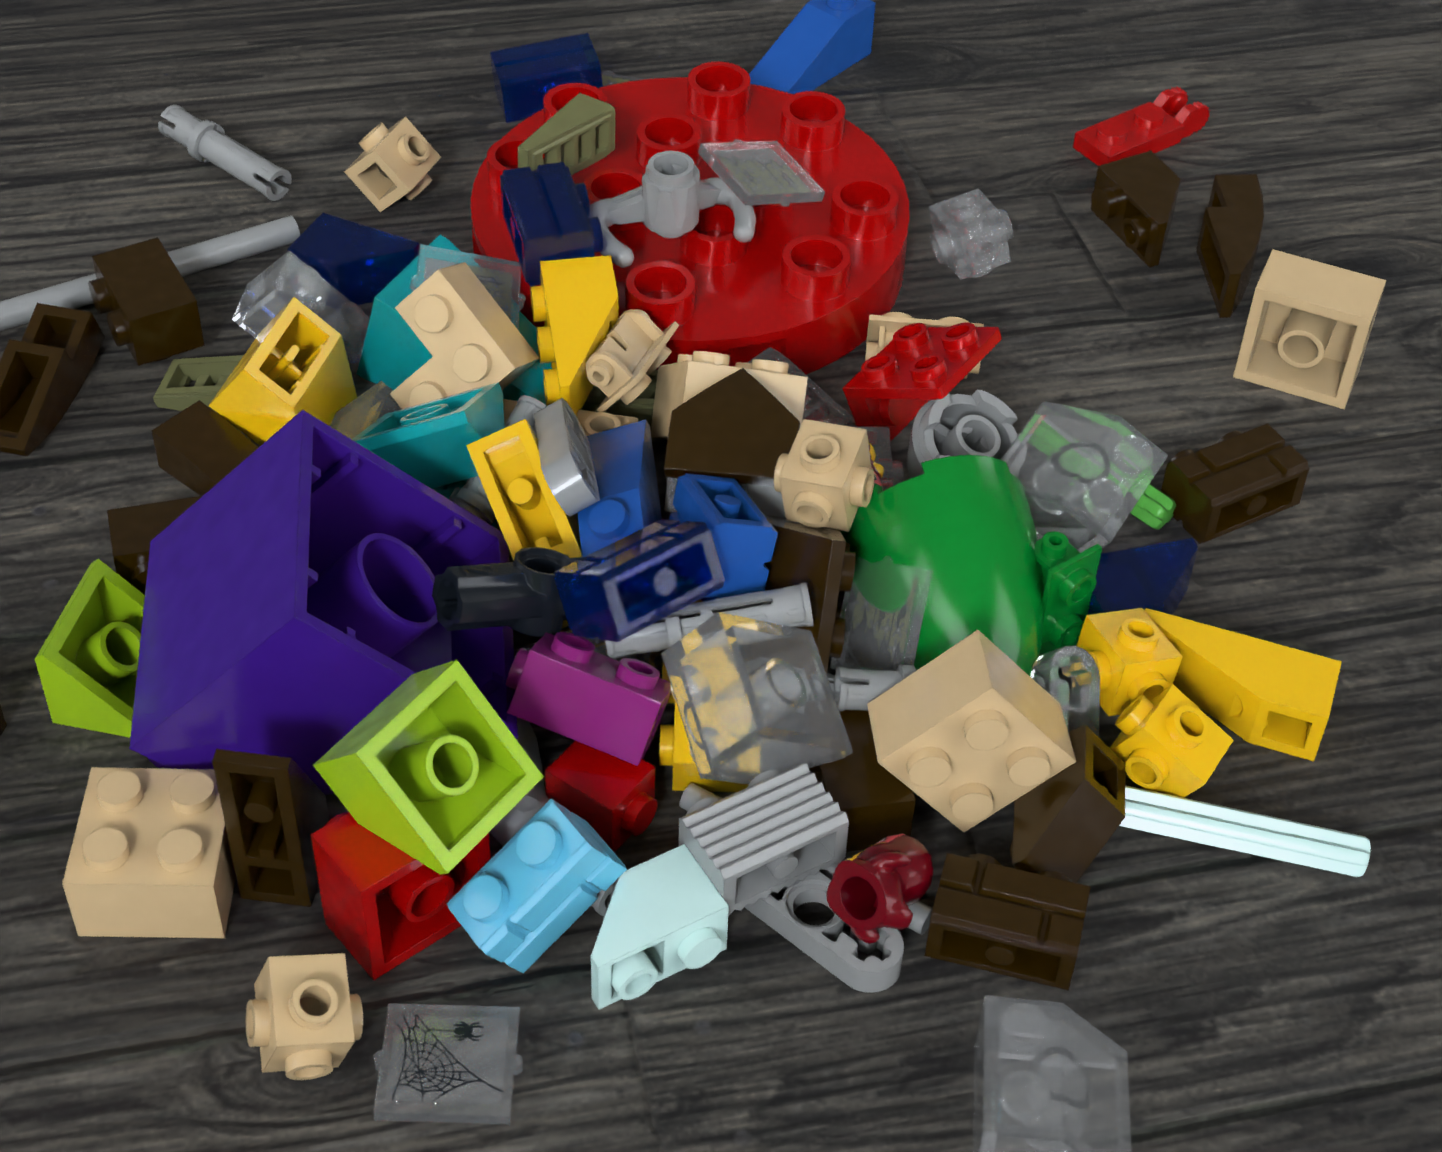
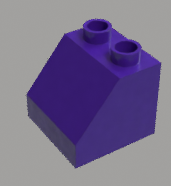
[129,410,518,795]

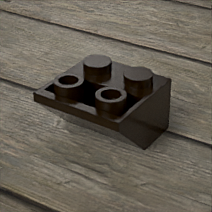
[741,515,855,676]

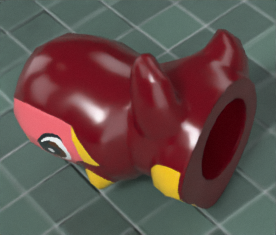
[826,834,934,944]

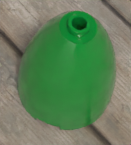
[840,455,1044,678]

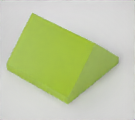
[35,559,145,738]

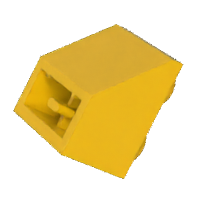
[209,297,358,446]

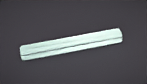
[1119,785,1371,877]

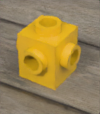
[1070,608,1183,716]
[1110,685,1234,798]

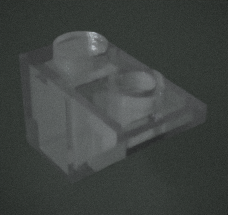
[232,250,370,363]

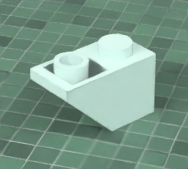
[591,844,729,1010]

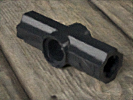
[432,547,642,637]

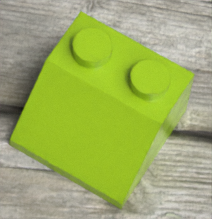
[313,660,544,875]

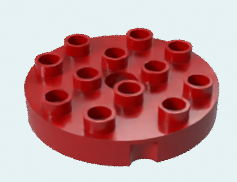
[471,62,910,376]

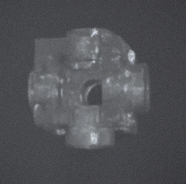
[928,188,1013,280]

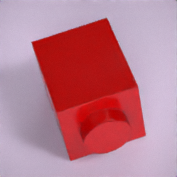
[545,741,658,852]

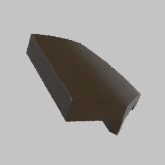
[664,368,800,486]

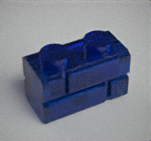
[490,33,603,123]
[500,162,603,286]
[554,519,725,642]

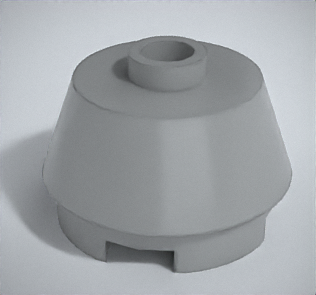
[907,390,1028,479]

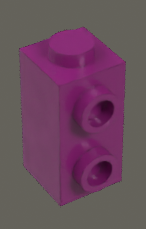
[506,632,674,766]

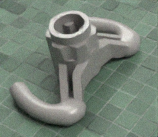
[586,151,756,268]

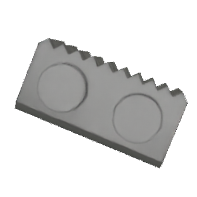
[678,763,849,917]

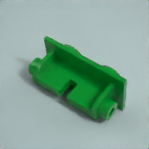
[1035,531,1102,661]

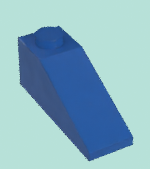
[749,0,875,94]
[578,420,670,589]

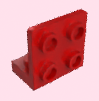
[842,322,1002,449]

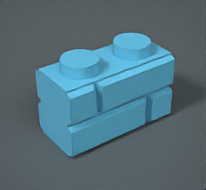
[447,798,627,973]

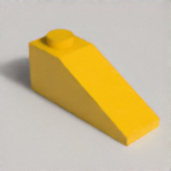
[466,419,584,629]

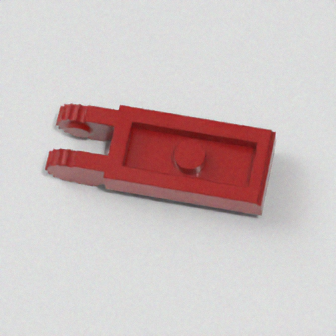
[1073,86,1210,166]

